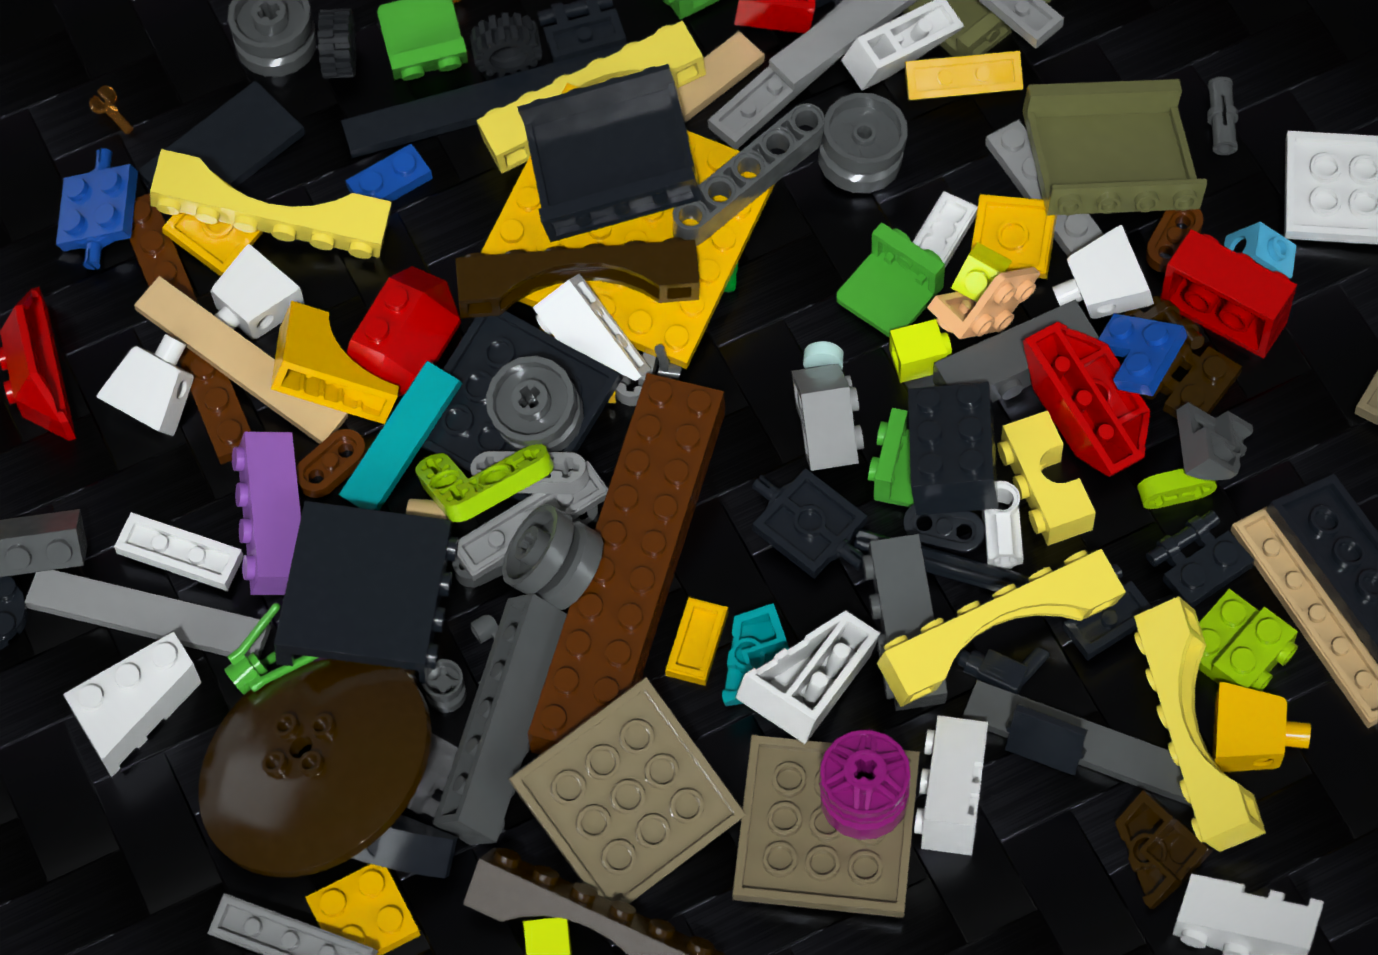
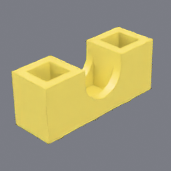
[997,410,1096,546]

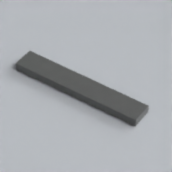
[962,680,1192,806]

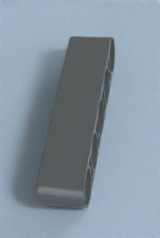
[672,103,825,246]

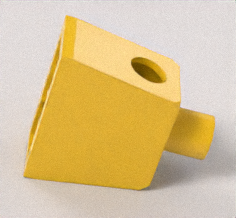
[1212,682,1311,772]

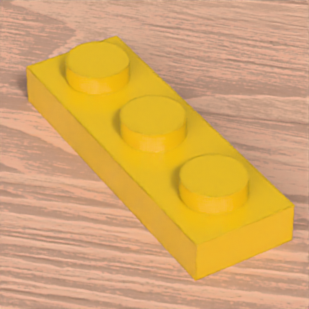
[905,51,1023,101]

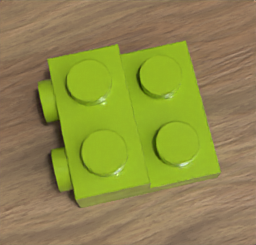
[1198,589,1298,692]

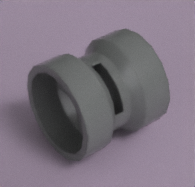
[422,659,467,713]

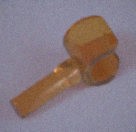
[89,86,133,135]

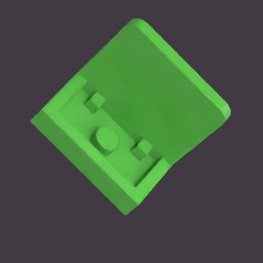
[377,0,468,80]
[836,222,945,338]
[868,408,914,508]

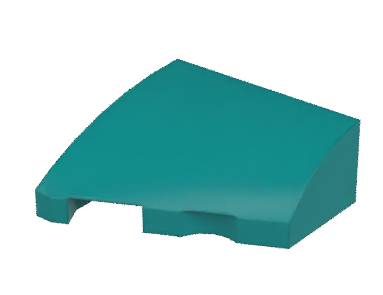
[722,603,789,706]

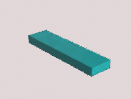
[339,361,462,511]

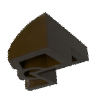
[1115,790,1213,909]

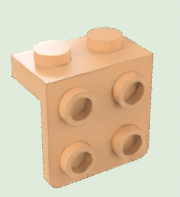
[927,267,1040,339]

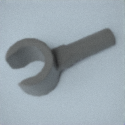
[654,344,682,380]
[471,615,499,644]

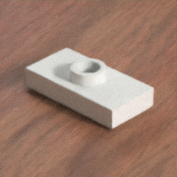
[913,191,978,268]

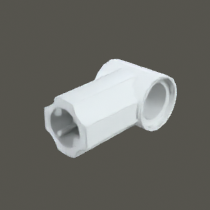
[982,481,1023,569]

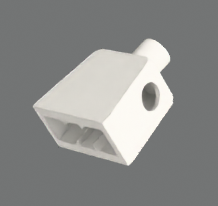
[1052,225,1154,319]
[211,244,305,339]
[97,334,194,436]

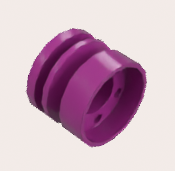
[820,730,911,840]

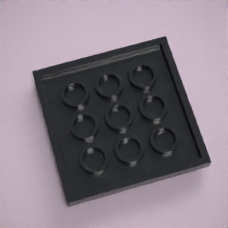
[422,311,622,502]

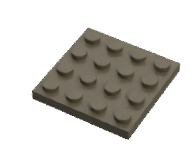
[508,677,746,904]
[733,735,920,918]

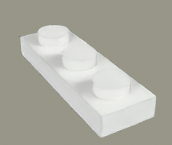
[114,512,244,591]

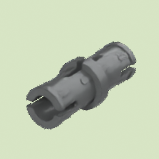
[1207,77,1238,155]

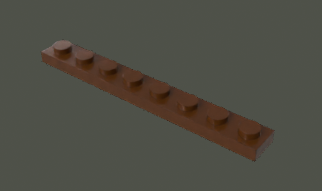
[129,193,251,465]

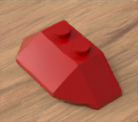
[346,266,461,397]
[0,287,76,441]
[1023,322,1150,477]

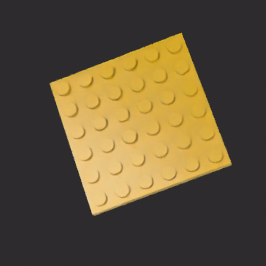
[481,83,775,369]

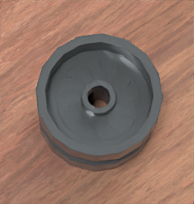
[228,0,317,77]
[818,93,908,193]
[486,356,584,452]
[502,504,603,610]

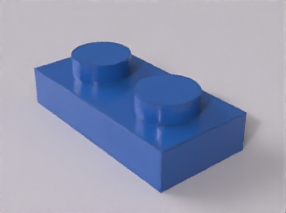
[345,144,433,202]

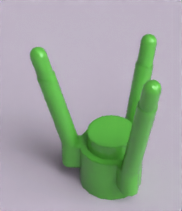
[224,603,319,695]

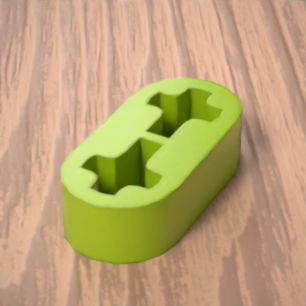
[1137,468,1217,509]

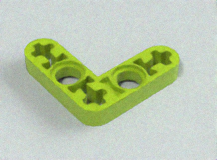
[415,444,554,522]

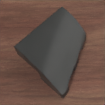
[1176,402,1253,481]

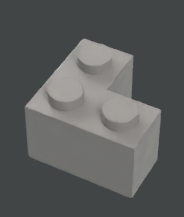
[792,364,864,471]

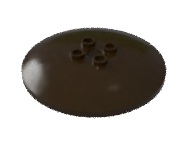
[199,658,432,877]

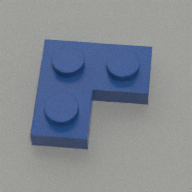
[1098,313,1188,396]

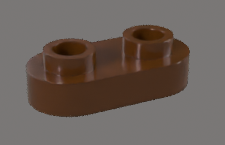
[1146,209,1203,273]
[296,429,367,498]

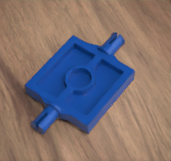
[56,148,138,270]

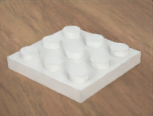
[1284,131,1378,244]

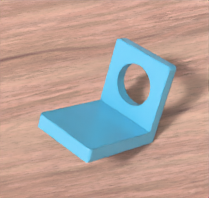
[1224,222,1296,279]

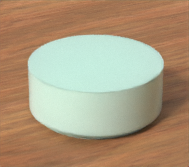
[803,341,844,369]

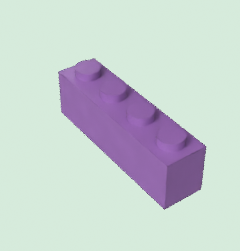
[232,432,301,595]

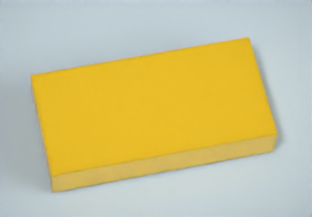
[665,597,728,686]

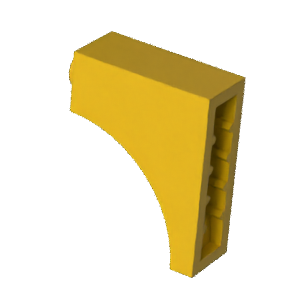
[271,300,399,424]

